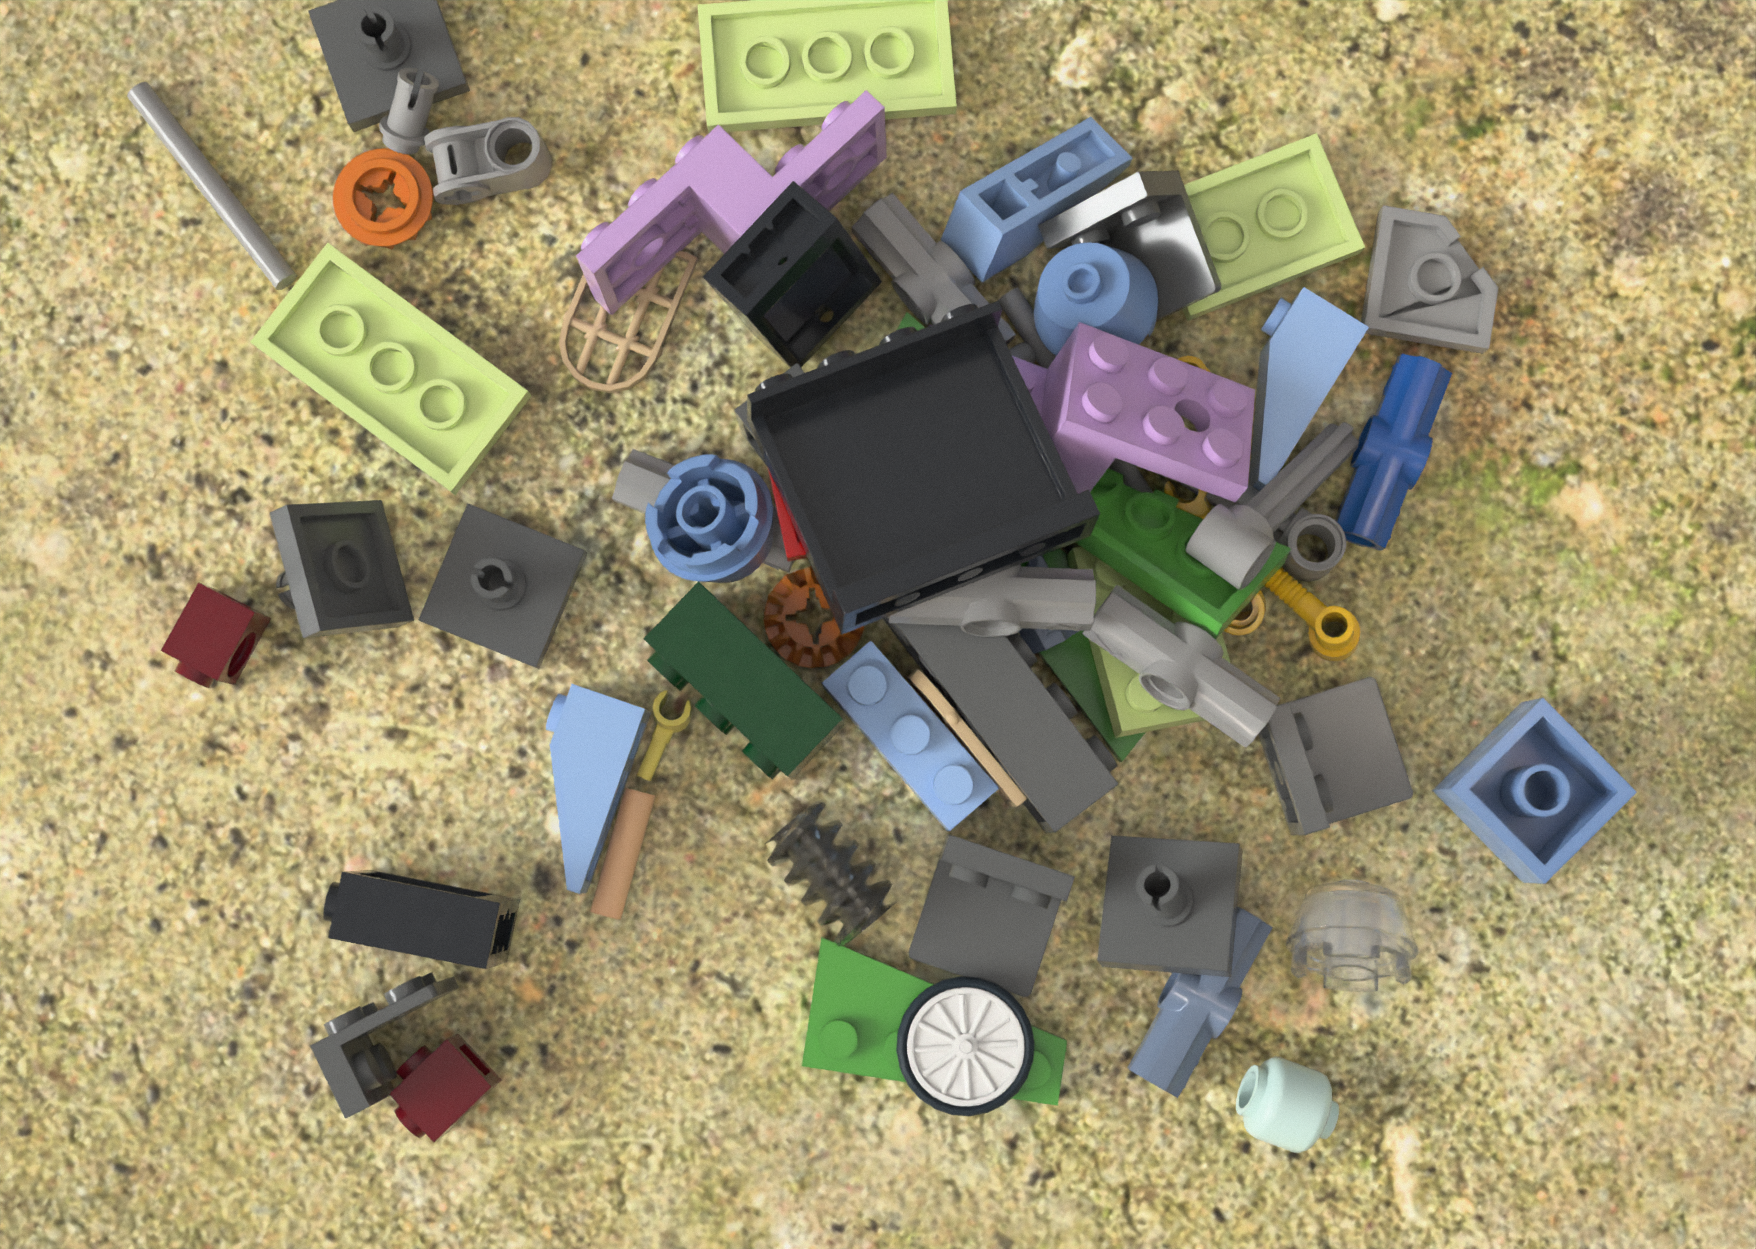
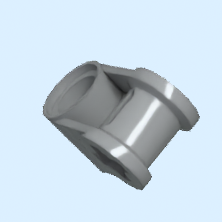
[424,117,552,205]

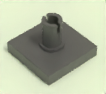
[308,0,470,132]
[270,500,414,638]
[418,503,588,669]
[1097,835,1243,977]

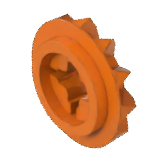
[333,148,434,250]
[763,566,864,668]

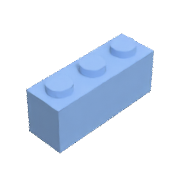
[822,641,999,831]

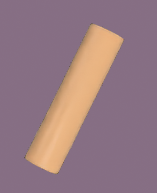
[590,787,656,920]

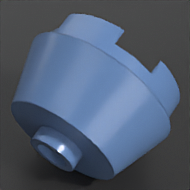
[1034,242,1158,356]
[645,454,773,583]

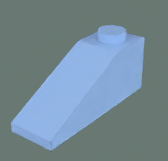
[941,117,1133,282]
[1248,287,1369,491]
[546,684,651,894]

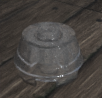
[1285,880,1419,992]

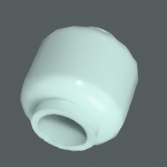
[1236,1056,1339,1153]

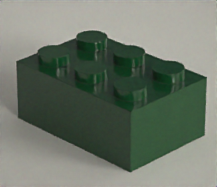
[643,581,844,780]

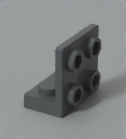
[1038,170,1221,322]
[1258,677,1413,835]
[908,834,1075,997]
[310,972,459,1119]

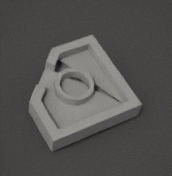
[1361,205,1499,354]

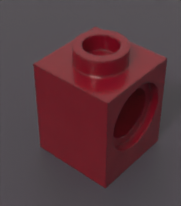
[161,582,271,688]

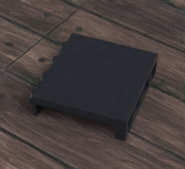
[747,301,1100,634]

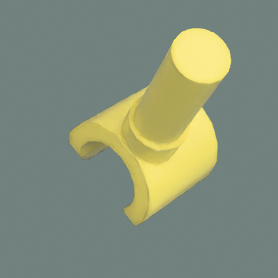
[637,690,691,781]

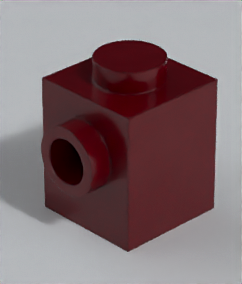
[389,1033,502,1142]

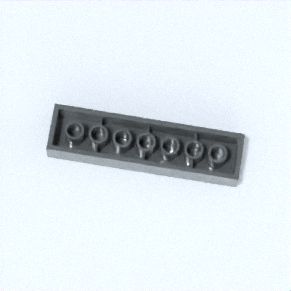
[734,363,1118,833]

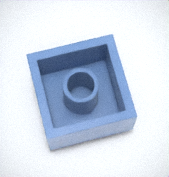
[1432,698,1637,884]

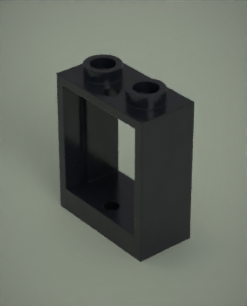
[703,181,882,368]
[323,870,520,969]

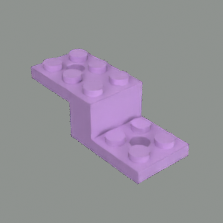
[576,90,887,315]
[929,322,1255,502]

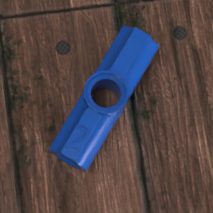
[1335,353,1452,551]

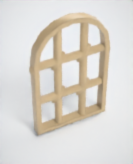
[559,223,698,393]
[906,668,1027,807]

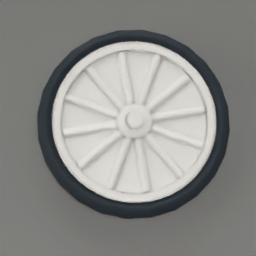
[896,976,1035,1116]

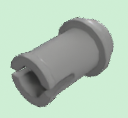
[379,68,439,154]

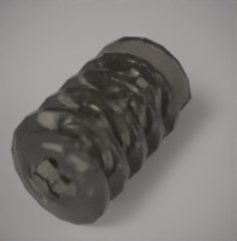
[765,800,897,947]

